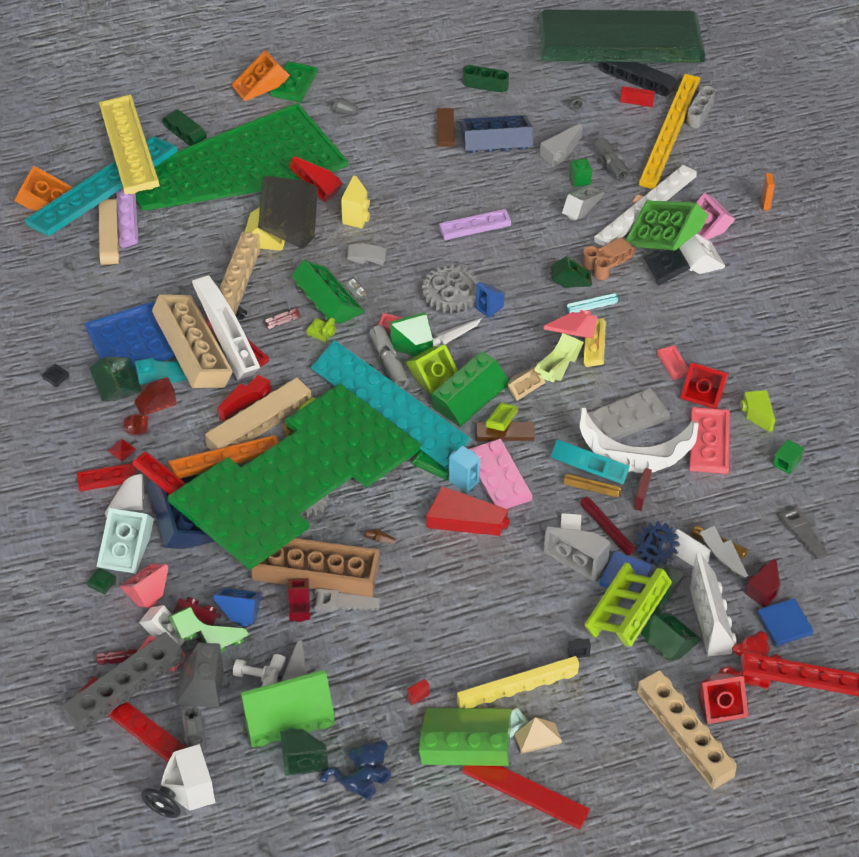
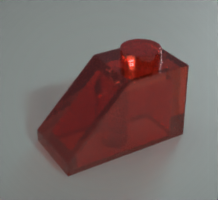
[134,377,177,416]

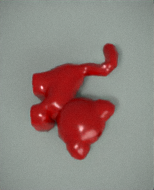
[718,630,782,689]

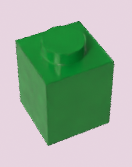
[569,158,592,187]
[773,439,804,475]

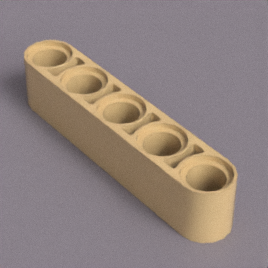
[99,198,119,265]

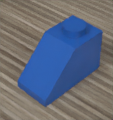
[476,282,504,318]

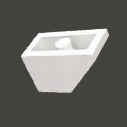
[139,605,185,647]

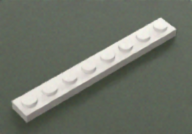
[594,165,697,246]

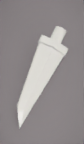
[433,318,482,346]

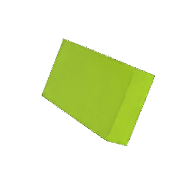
[486,403,518,431]

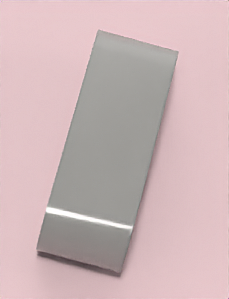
[687,86,716,128]

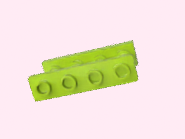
[585,562,672,647]

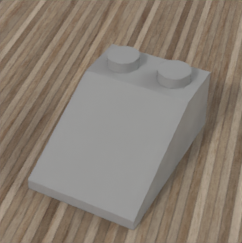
[544,526,611,582]

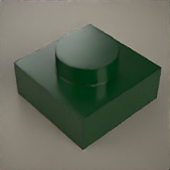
[87,568,116,595]

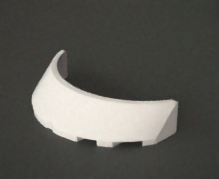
[580,405,699,473]

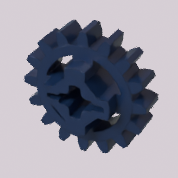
[635,521,680,566]

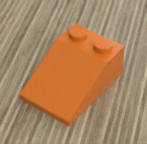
[231,50,290,101]
[14,165,73,211]

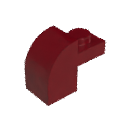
[288,578,311,622]

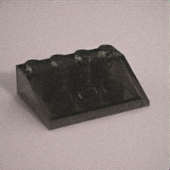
[258,176,318,249]

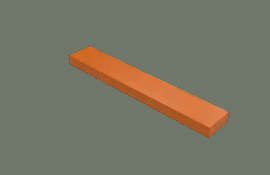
[168,435,279,478]

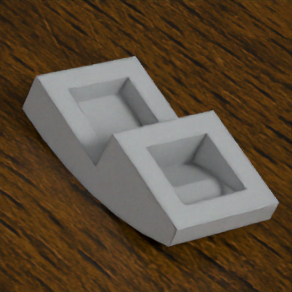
[347,244,386,265]

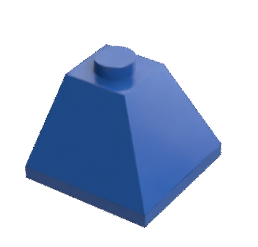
[214,587,262,627]

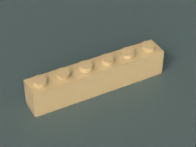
[205,378,311,450]

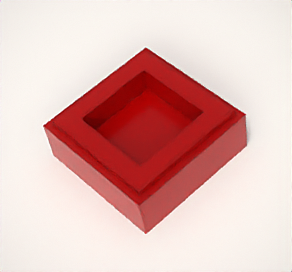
[407,679,429,705]

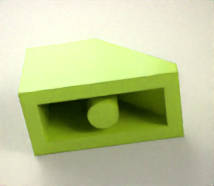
[740,390,775,432]

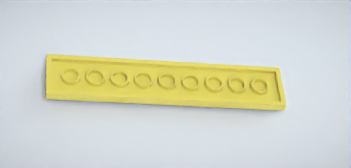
[99,94,159,195]

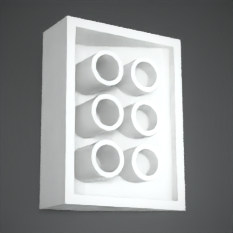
[690,552,736,657]

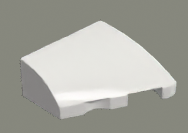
[105,474,144,517]

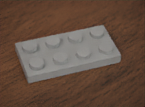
[588,388,670,441]

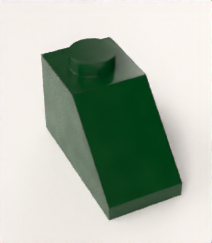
[551,255,592,288]

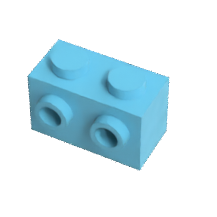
[449,446,480,493]

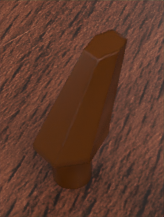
[364,529,396,544]

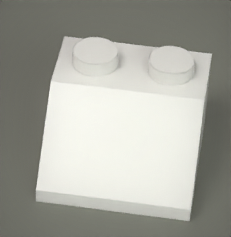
[679,234,725,274]

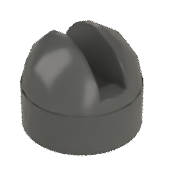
[570,96,584,111]

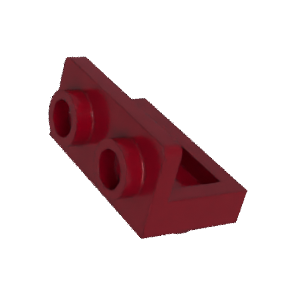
[173,597,221,633]

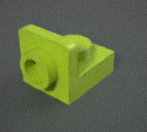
[307,318,336,342]

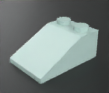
[96,508,154,574]

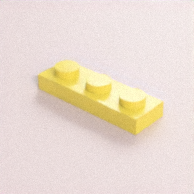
[584,318,606,367]

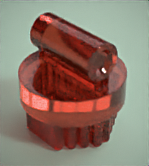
[123,414,148,436]

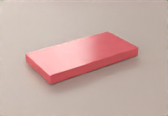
[689,407,730,474]

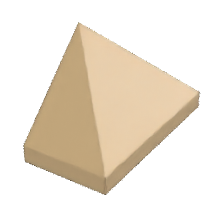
[507,366,546,401]
[514,717,562,754]

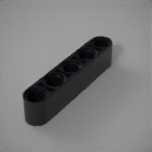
[598,52,677,96]

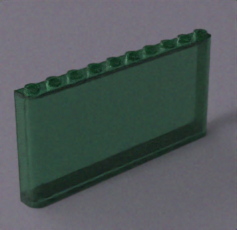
[539,9,705,62]

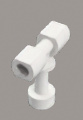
[233,654,286,687]

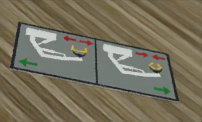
[342,277,369,300]

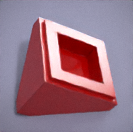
[108,439,136,462]

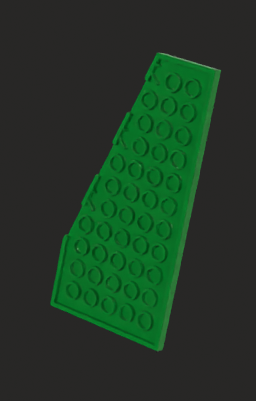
[136,103,348,211]

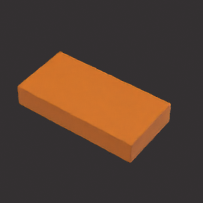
[761,173,775,210]

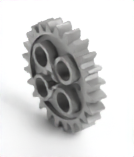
[422,265,480,313]

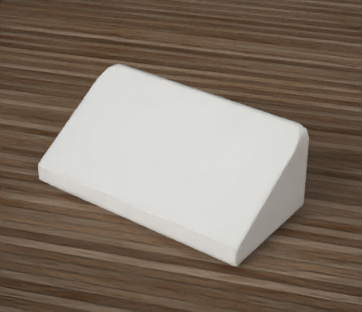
[668,529,711,567]

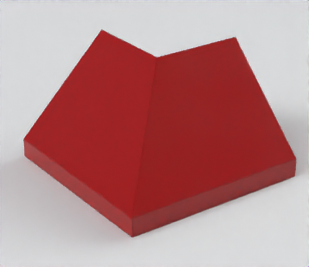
[698,673,748,724]

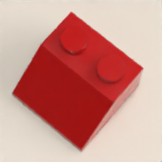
[680,362,730,409]

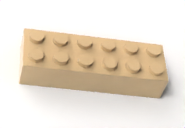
[152,295,233,388]

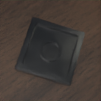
[643,248,691,285]

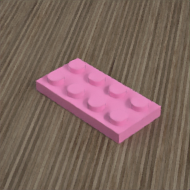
[468,439,533,509]

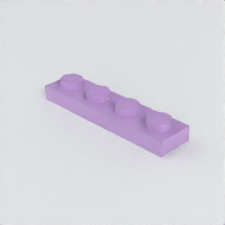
[117,189,138,249]
[439,209,511,240]

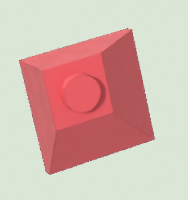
[543,310,597,338]
[120,563,168,608]

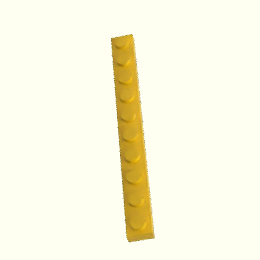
[639,74,701,189]

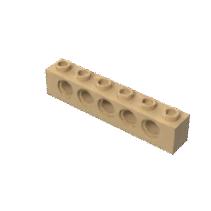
[219,232,260,315]
[637,670,737,790]

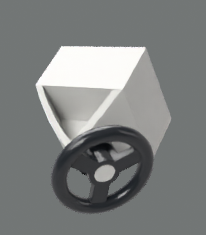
[141,744,215,818]

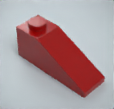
[289,156,343,203]

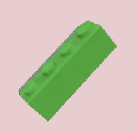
[626,200,708,250]
[241,670,335,748]
[419,708,512,766]

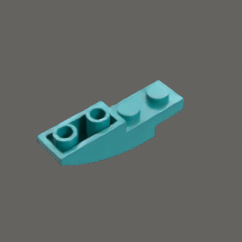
[551,439,630,484]

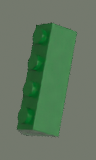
[292,260,365,324]
[432,351,509,427]

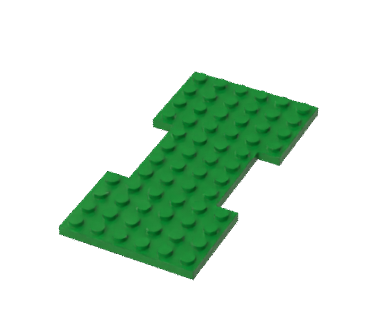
[168,383,422,570]

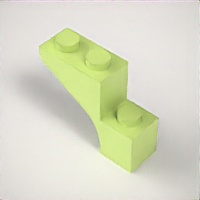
[534,333,584,382]

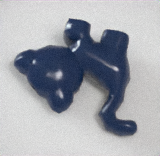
[320,740,391,800]

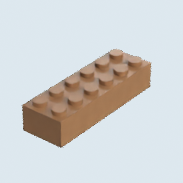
[252,538,380,597]

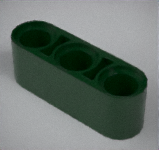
[462,65,509,93]
[162,109,207,146]

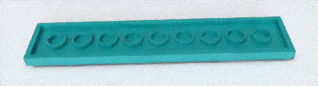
[24,136,178,237]
[311,340,472,469]

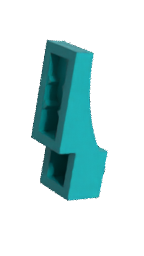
[135,358,188,386]

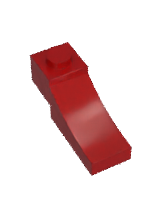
[218,375,271,422]

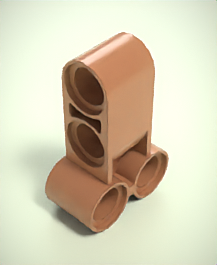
[582,237,636,280]

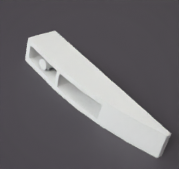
[192,275,260,381]

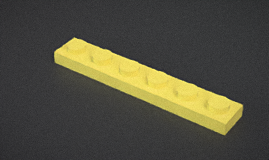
[457,656,579,708]

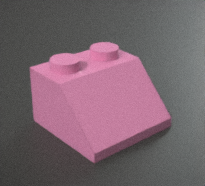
[696,193,735,240]

